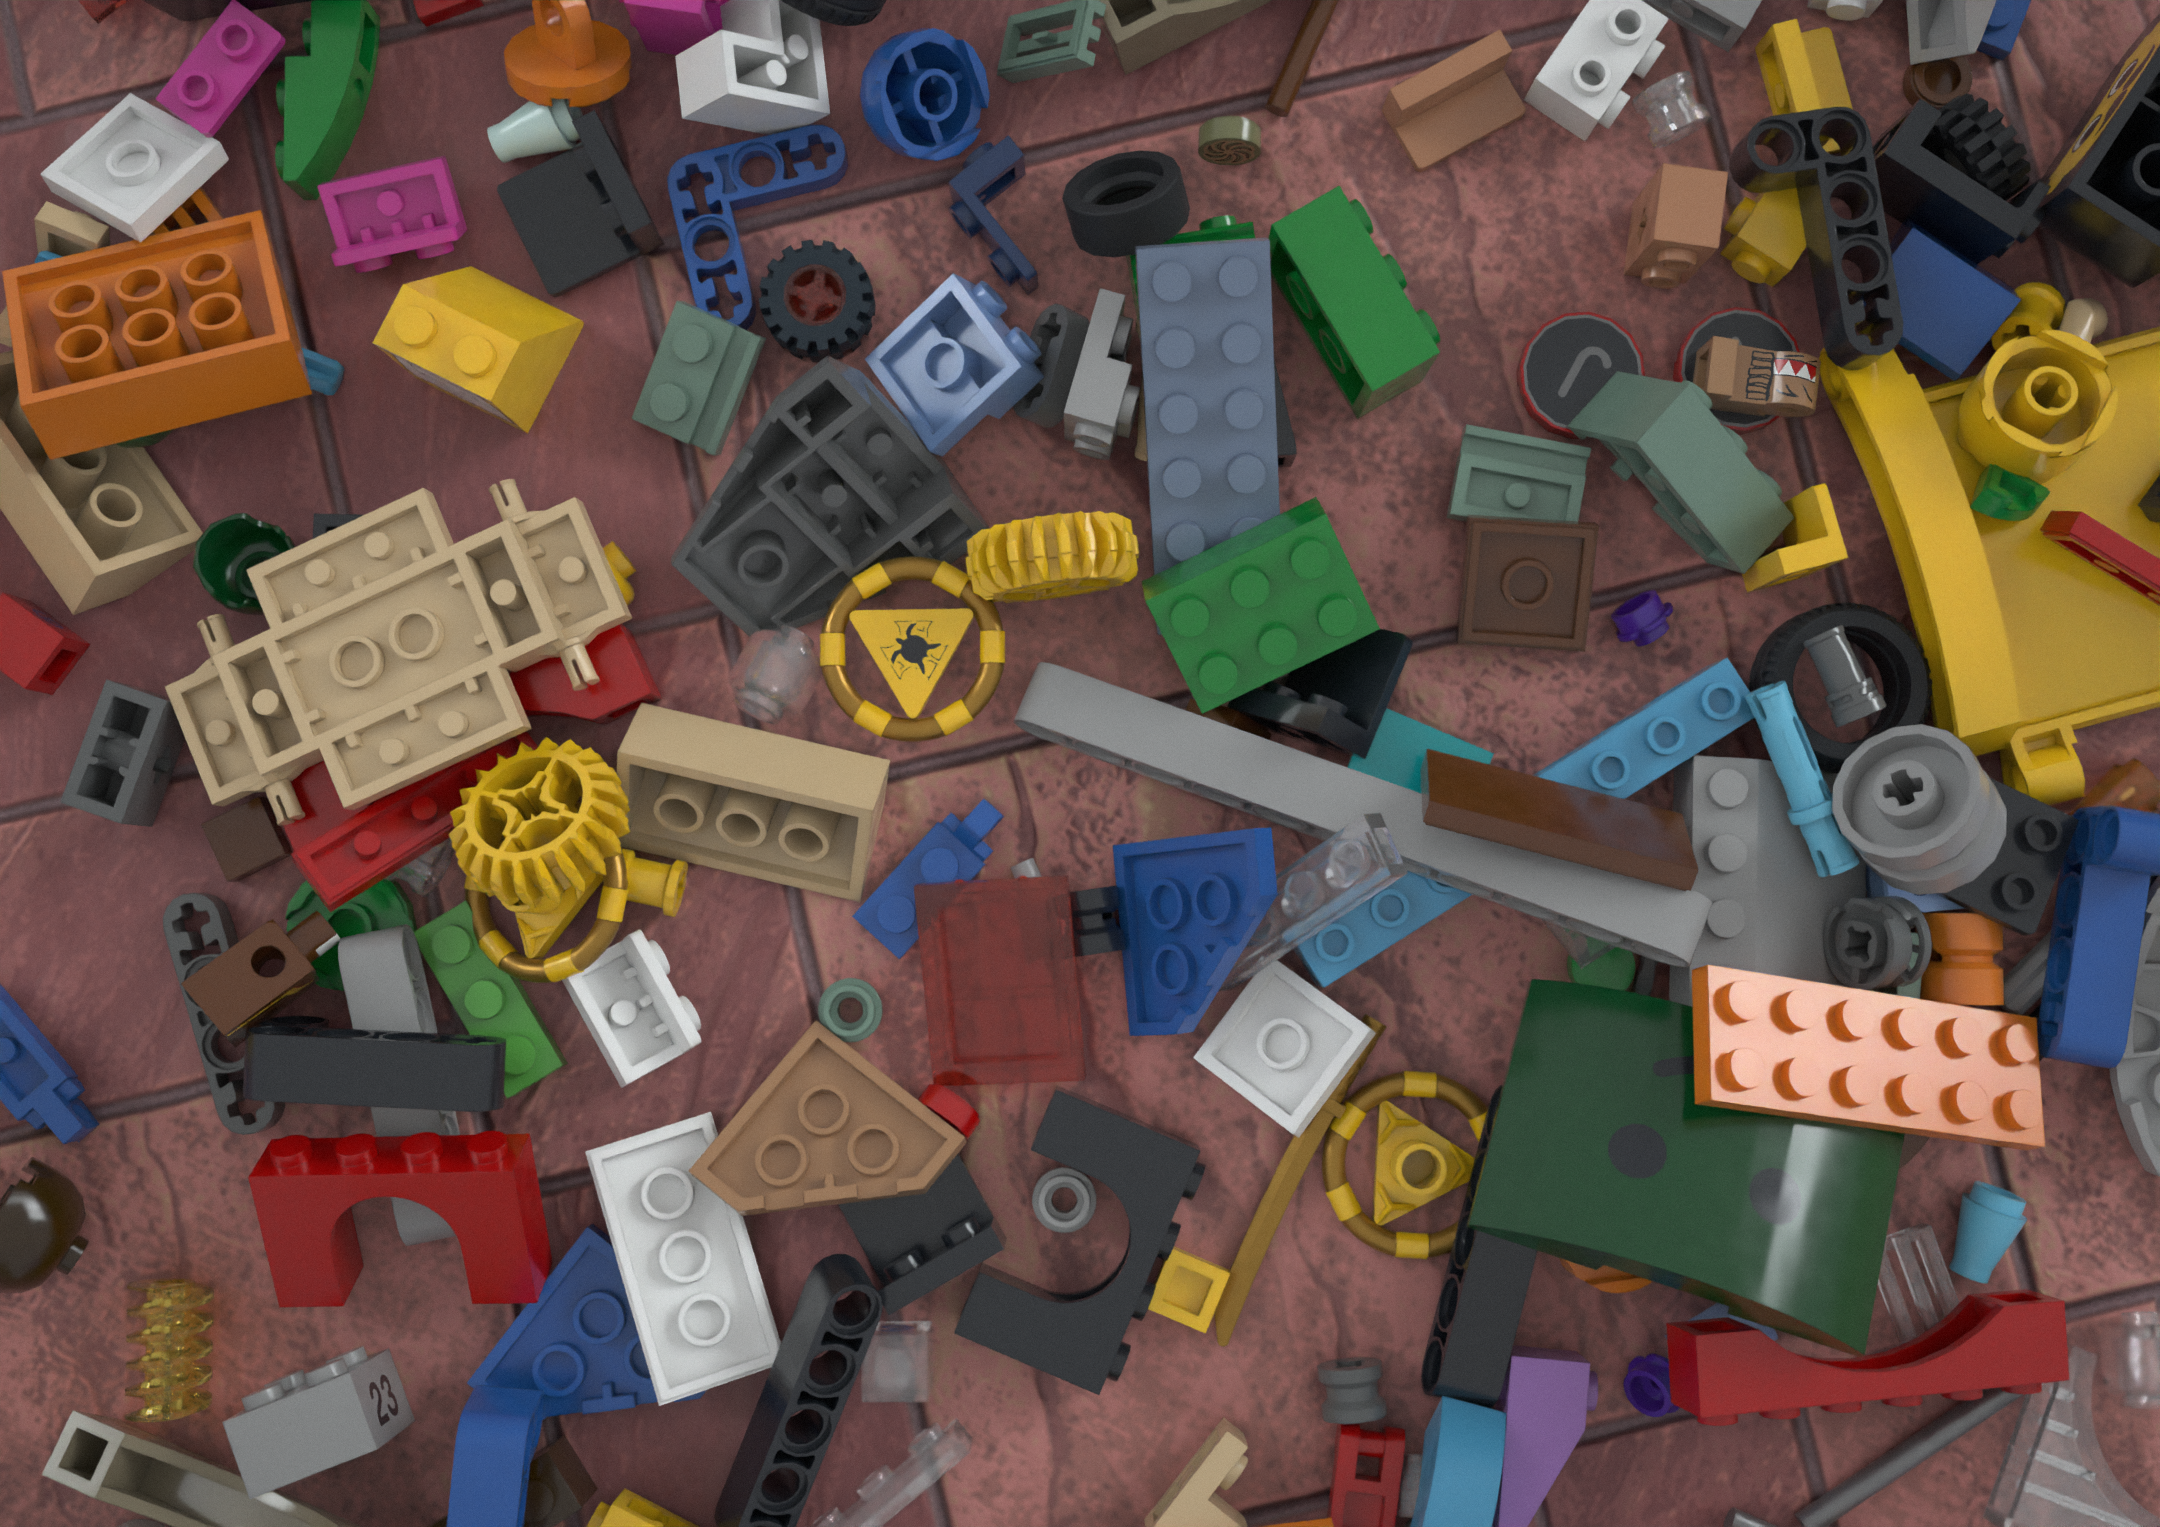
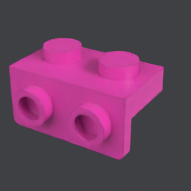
[155,0,285,138]
[317,156,467,273]

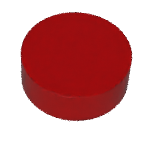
[917,1083,980,1141]

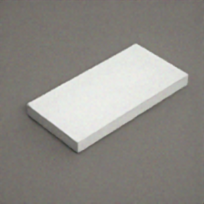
[585,1112,781,1406]

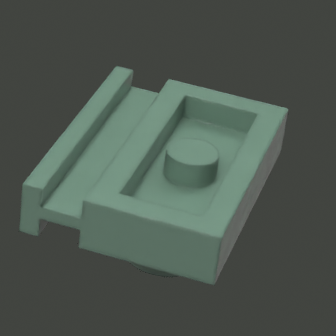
[631,301,766,456]
[1446,424,1591,522]

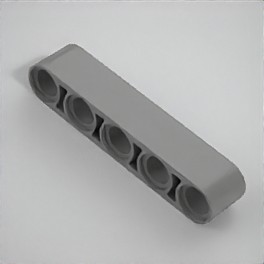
[338,924,460,1246]

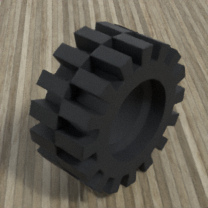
[1921,94,2031,201]

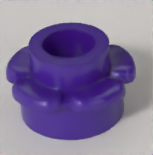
[1611,590,1673,647]
[1623,1353,1680,1417]

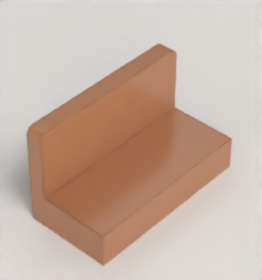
[1382,29,1526,172]

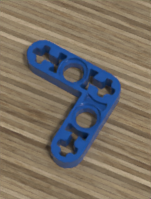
[667,125,848,330]

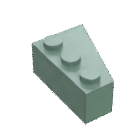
[1567,371,1795,574]

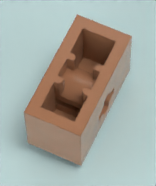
[1623,163,1728,289]

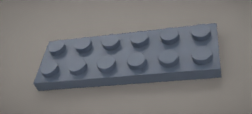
[1135,237,1280,635]

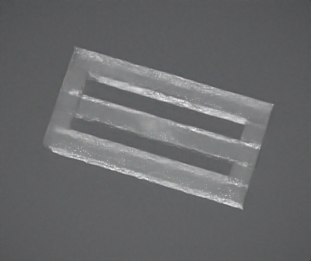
[1878,1223,1959,1345]

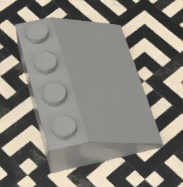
[1669,755,1866,1007]

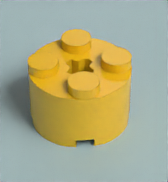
[1957,330,2119,484]

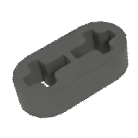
[1013,304,1090,428]

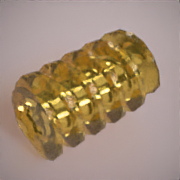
[124,1278,214,1423]

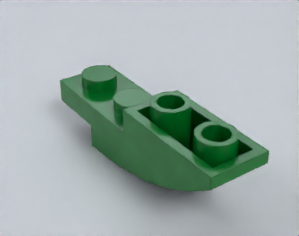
[275,0,381,200]

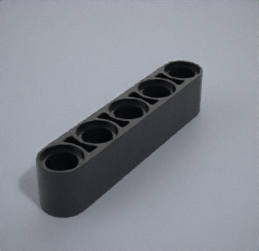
[1421,1085,1537,1408]
[714,1254,883,1527]

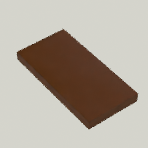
[1420,749,1699,891]

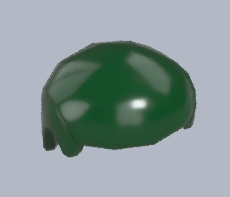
[193,513,296,615]

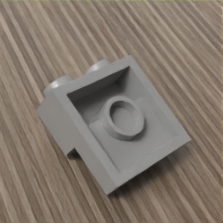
[1064,288,1140,460]

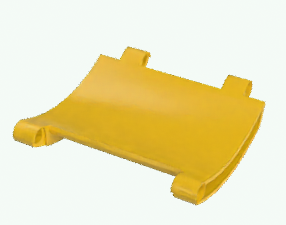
[1819,326,2160,806]

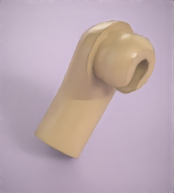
[2059,298,2108,343]

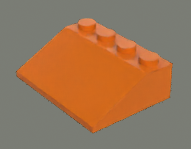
[2,210,312,460]

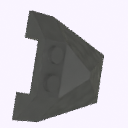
[671,356,990,643]

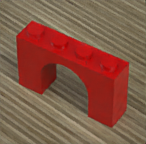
[248,1130,553,1308]

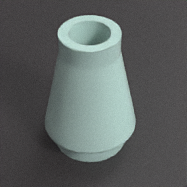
[487,98,583,163]

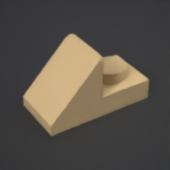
[1144,1417,1248,1527]

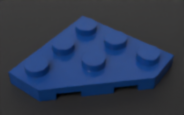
[1113,827,1278,1036]
[467,1223,707,1420]

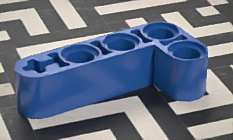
[2037,805,2160,1069]
[447,1385,544,1527]

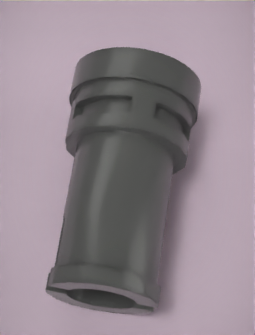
[1802,625,1887,728]

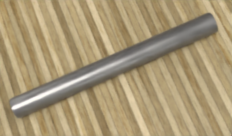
[1795,1388,2024,1527]

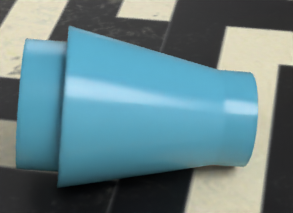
[1949,1181,2027,1284]

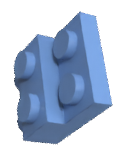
[865,273,1044,457]

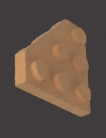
[689,1020,967,1216]

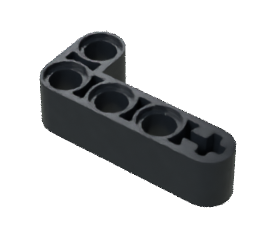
[1729,107,1903,370]
[243,1015,506,1112]

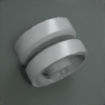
[1832,724,2007,895]

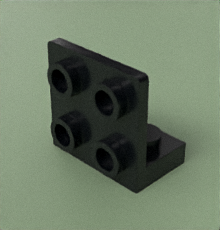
[497,110,664,298]
[1227,629,1413,759]
[1934,777,2079,936]
[838,1153,1007,1315]

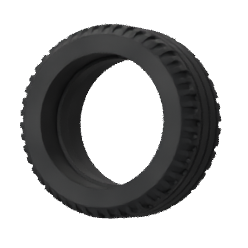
[1748,602,1932,773]

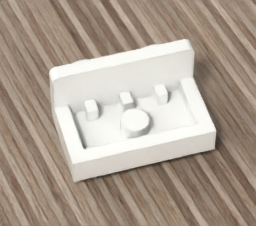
[562,929,702,1088]

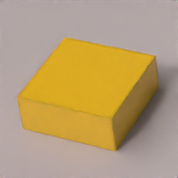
[1148,1246,1230,1334]

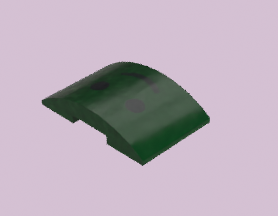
[1467,979,1905,1357]

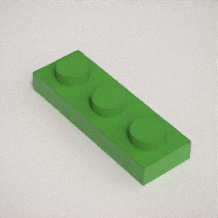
[414,901,568,1099]

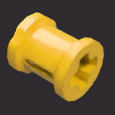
[1991,282,2066,351]
[622,848,688,917]

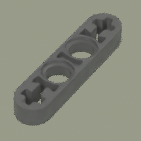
[163,893,285,1135]

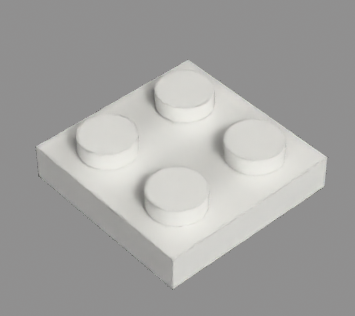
[41,93,229,242]
[1193,955,1376,1138]

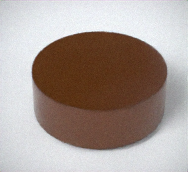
[1903,56,1973,110]

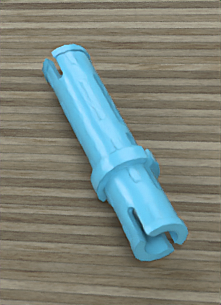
[1745,681,1860,878]

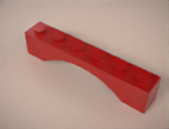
[283,624,662,852]
[1666,1289,2069,1426]

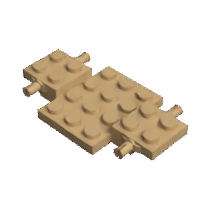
[165,479,632,826]

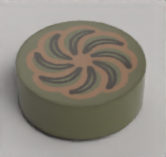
[1198,116,1261,165]

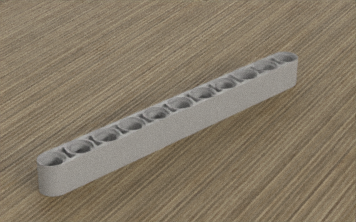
[1014,662,1712,968]

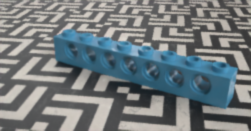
[1283,657,1754,988]

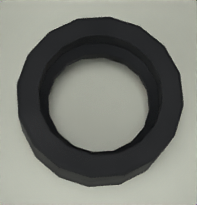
[1062,150,1190,258]

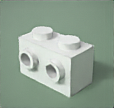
[1524,0,1669,141]

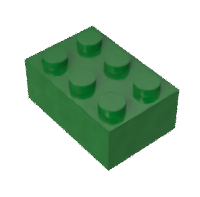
[1268,186,1440,419]
[1141,497,1380,714]

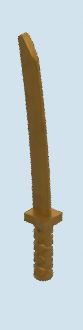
[1214,1013,1387,1347]

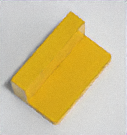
[1755,19,1853,154]
[1742,483,1848,593]

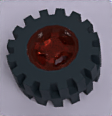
[759,240,876,362]

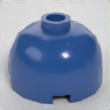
[859,28,990,161]

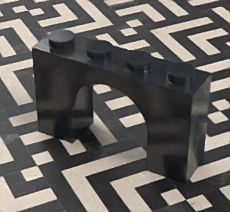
[954,1085,1206,1395]

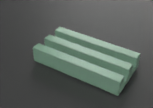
[997,0,1106,83]

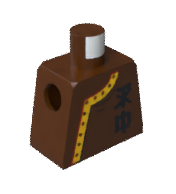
[181,910,341,1048]

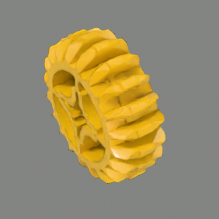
[965,511,1139,603]
[449,737,630,909]

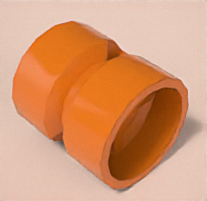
[1915,913,2004,1005]

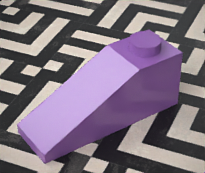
[1492,1345,1598,1527]

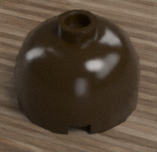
[0,1157,89,1293]

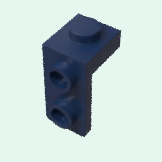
[948,135,1038,295]

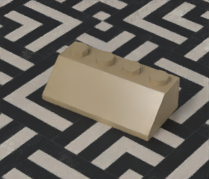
[0,350,203,615]
[617,703,890,902]

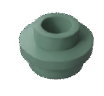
[818,978,883,1042]

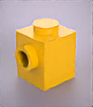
[1720,188,1806,287]

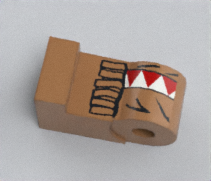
[1693,336,1821,417]

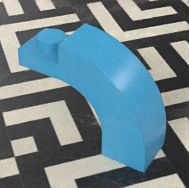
[1410,1396,1506,1527]

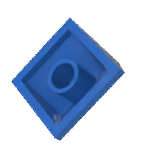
[1863,219,2021,381]

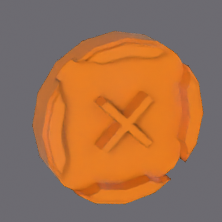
[504,0,632,107]

